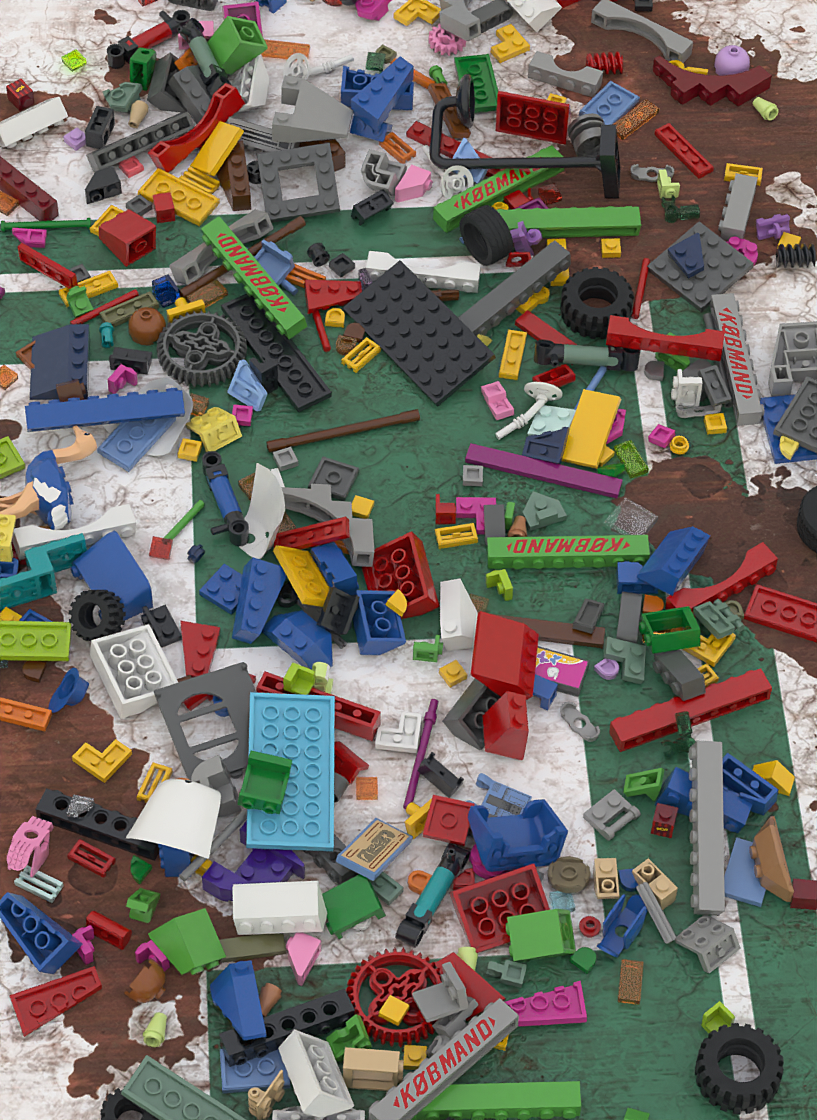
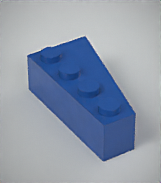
[232,557,287,644]
[0,892,83,974]

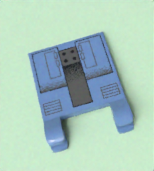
[466,773,532,817]

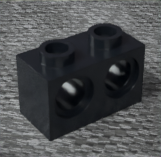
[85,106,115,149]

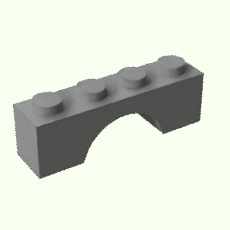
[528,51,603,97]

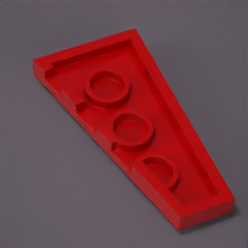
[9,966,102,1037]

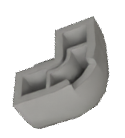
[361,149,407,196]
[191,755,242,817]

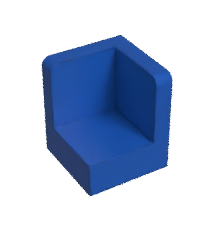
[533,674,558,711]

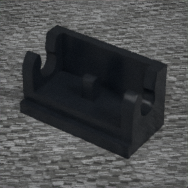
[351,189,394,226]
[249,354,278,395]
[417,752,464,798]

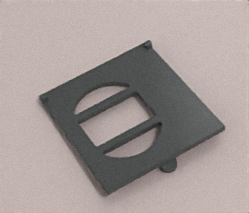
[154,662,257,781]

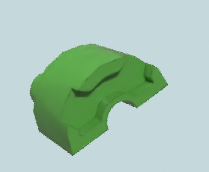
[326,1014,372,1061]

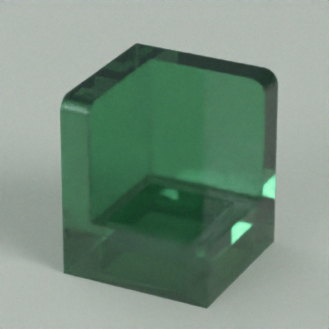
[366,52,386,74]

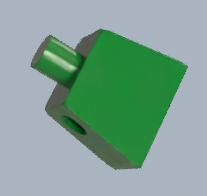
[130,48,157,91]

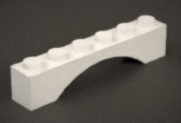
[366,251,481,293]
[12,504,136,560]

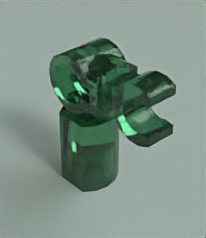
[661,196,700,223]
[661,711,696,757]

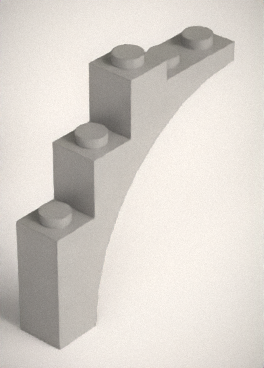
[439,0,481,41]
[281,484,374,567]

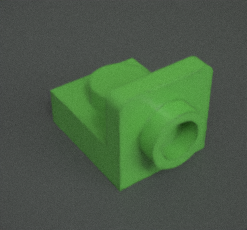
[66,286,94,319]
[413,635,443,662]

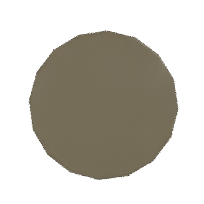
[547,856,591,893]

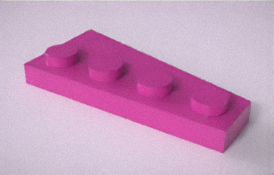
[505,981,587,1027]

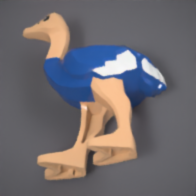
[0,425,97,530]

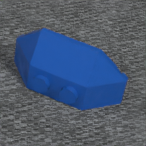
[262,610,333,670]

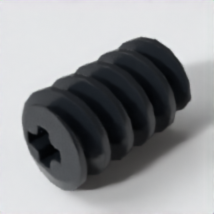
[776,244,816,268]

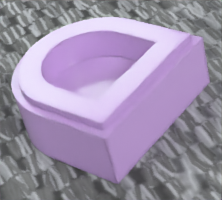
[594,658,619,680]

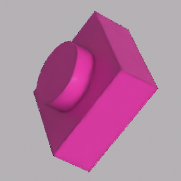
[232,405,253,426]
[648,424,675,448]

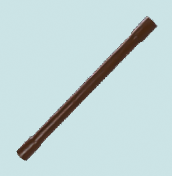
[178,216,306,299]
[266,409,420,453]

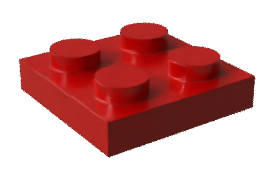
[423,795,475,846]

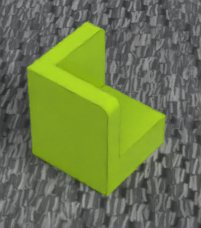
[283,662,315,695]
[701,1001,735,1033]

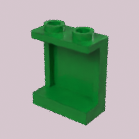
[238,750,292,814]
[322,874,386,939]

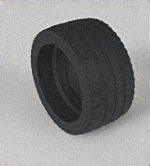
[460,205,513,266]

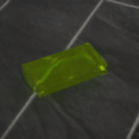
[613,440,649,479]

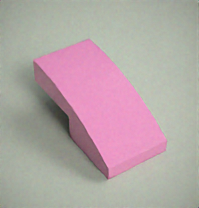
[481,381,514,420]

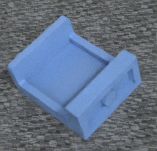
[254,239,295,286]

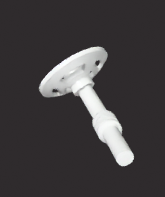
[283,53,354,80]
[422,145,474,200]
[495,382,563,440]

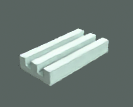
[14,865,63,903]

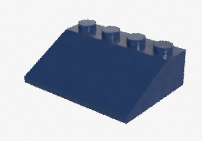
[30,324,90,400]

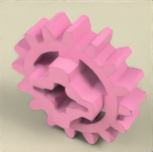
[428,24,467,56]

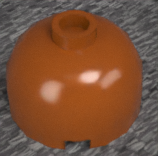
[128,307,166,346]
[124,958,166,1003]

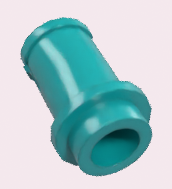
[99,322,114,348]

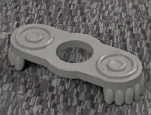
[630,164,674,182]
[676,404,722,418]
[560,701,600,742]

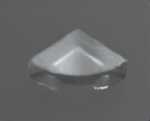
[67,794,94,817]

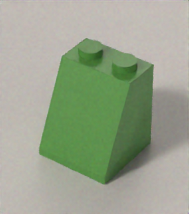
[207,16,268,74]
[148,908,226,975]
[506,909,576,962]

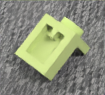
[657,169,680,199]

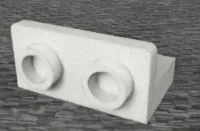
[671,369,702,408]

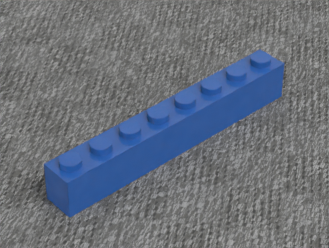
[25,388,185,432]

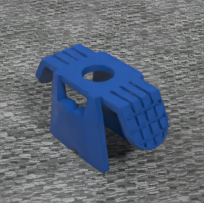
[597,894,648,957]

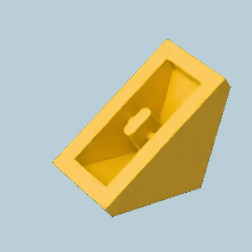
[752,760,795,796]

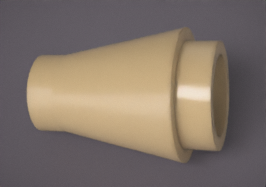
[128,100,149,128]

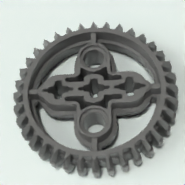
[157,310,247,388]

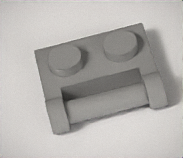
[583,789,641,841]

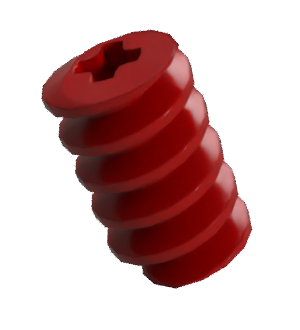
[586,52,623,75]

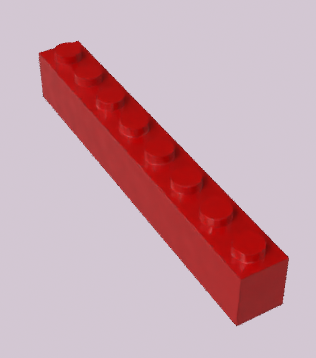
[609,668,772,752]

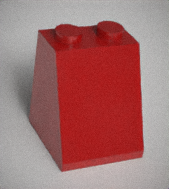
[99,209,156,267]
[483,691,529,760]

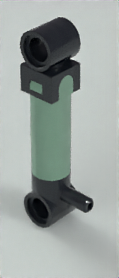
[177,18,231,96]
[534,339,640,371]

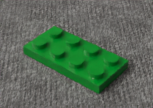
[454,54,498,113]

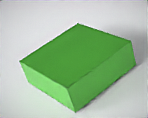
[504,502,515,530]

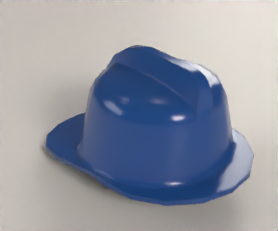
[49,668,89,713]

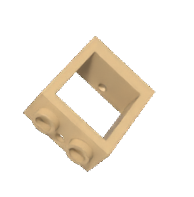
[343,1047,404,1091]

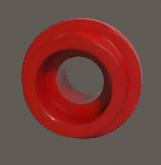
[579,916,601,938]

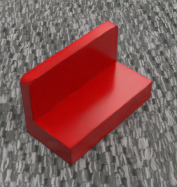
[334,741,369,785]

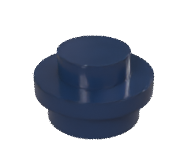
[187,544,205,563]

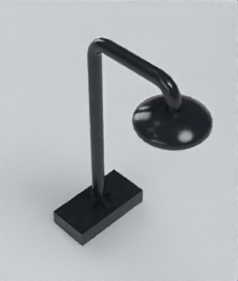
[429,74,621,198]

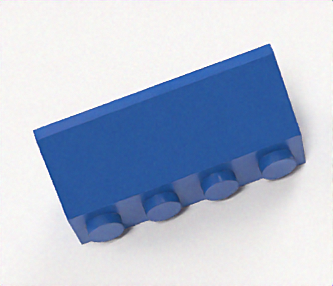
[637,526,710,596]

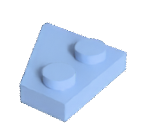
[451,138,488,184]
[227,359,267,412]

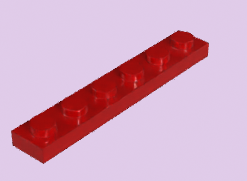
[406,121,505,177]

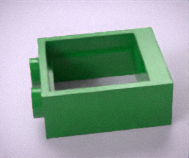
[639,606,700,654]

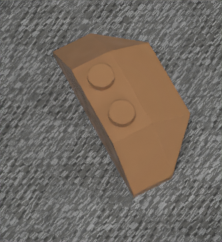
[749,816,794,902]

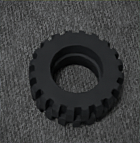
[560,267,634,339]
[695,1023,784,1114]

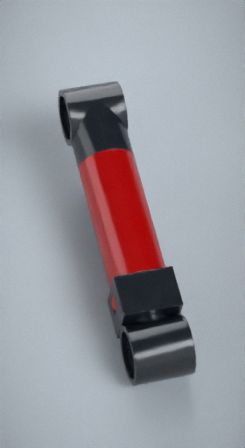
[107,10,190,69]

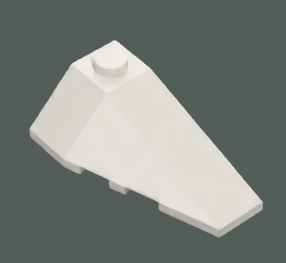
[440,579,478,652]

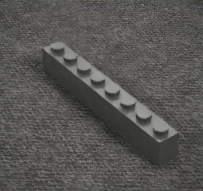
[458,240,571,336]

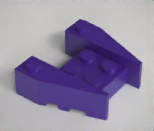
[202,820,305,902]

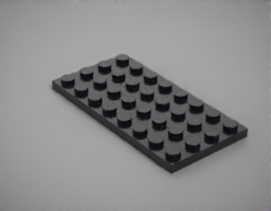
[343,260,496,407]

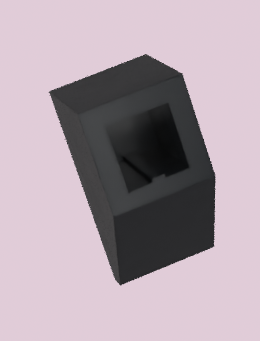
[85,166,122,204]

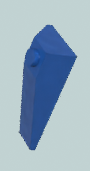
[210,960,267,1040]

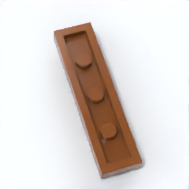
[428,83,471,139]

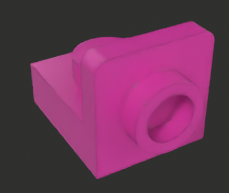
[108,364,138,394]
[72,925,95,965]
[135,940,170,971]

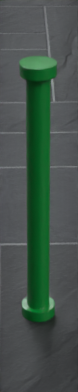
[1,218,91,232]

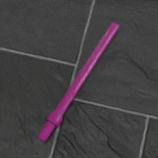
[403,699,439,809]

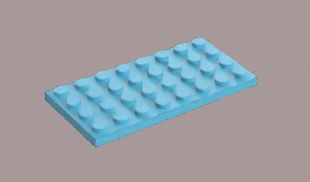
[246,692,335,851]

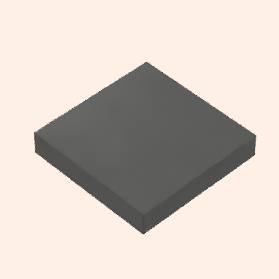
[308,457,359,501]

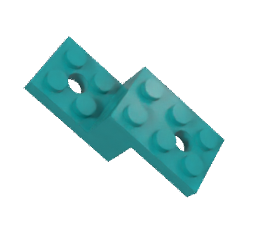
[0,533,87,611]

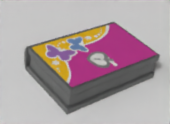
[535,646,590,697]

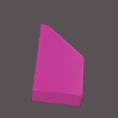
[12,228,47,248]

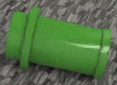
[429,65,448,85]

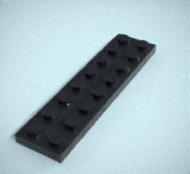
[221,294,332,413]

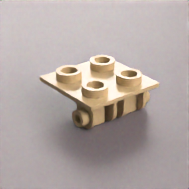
[248,1070,285,1120]

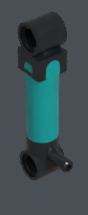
[395,843,470,948]

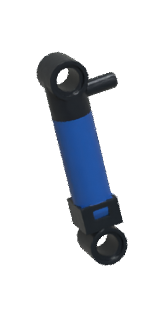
[202,451,250,546]

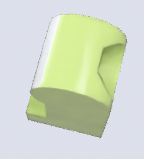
[312,662,333,694]

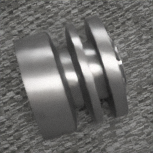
[567,113,605,157]

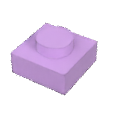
[63,128,86,151]

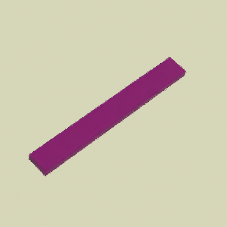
[465,443,623,499]

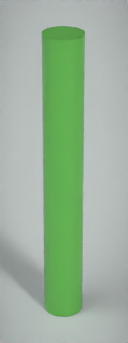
[162,500,205,545]

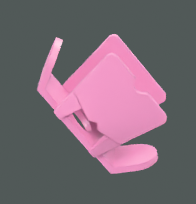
[7,816,54,878]

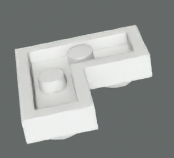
[375,711,422,753]

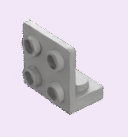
[675,914,740,973]
[412,962,469,1022]

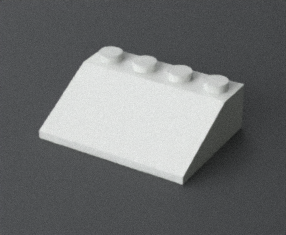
[90,624,178,719]

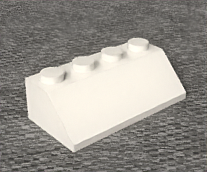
[507,0,562,32]
[0,97,68,149]
[233,881,327,935]
[278,1029,354,1118]

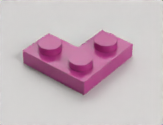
[456,497,496,534]

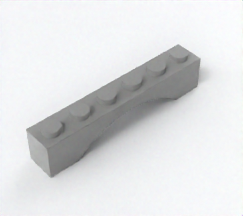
[591,0,693,63]
[169,209,274,285]

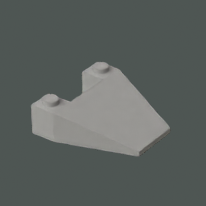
[272,75,353,143]
[768,321,817,397]

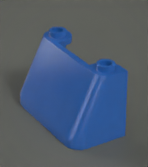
[70,530,153,620]
[468,799,568,872]

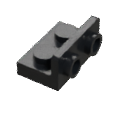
[109,347,153,375]
[141,604,182,648]

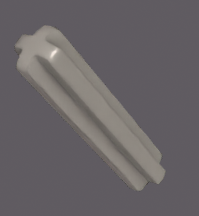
[636,882,677,944]

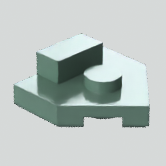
[103,82,143,113]
[522,491,567,531]

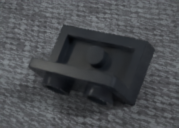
[317,587,360,635]

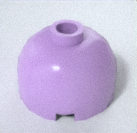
[714,45,750,76]

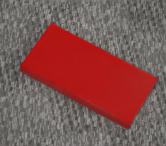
[744,584,817,643]

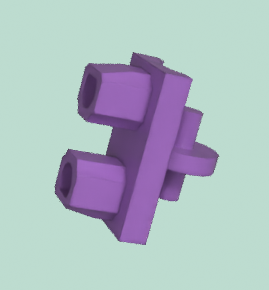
[756,214,790,240]
[510,221,542,256]

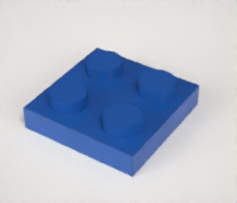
[199,564,242,615]

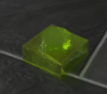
[61,49,87,72]

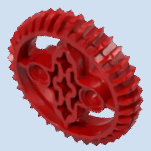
[346,947,442,1048]

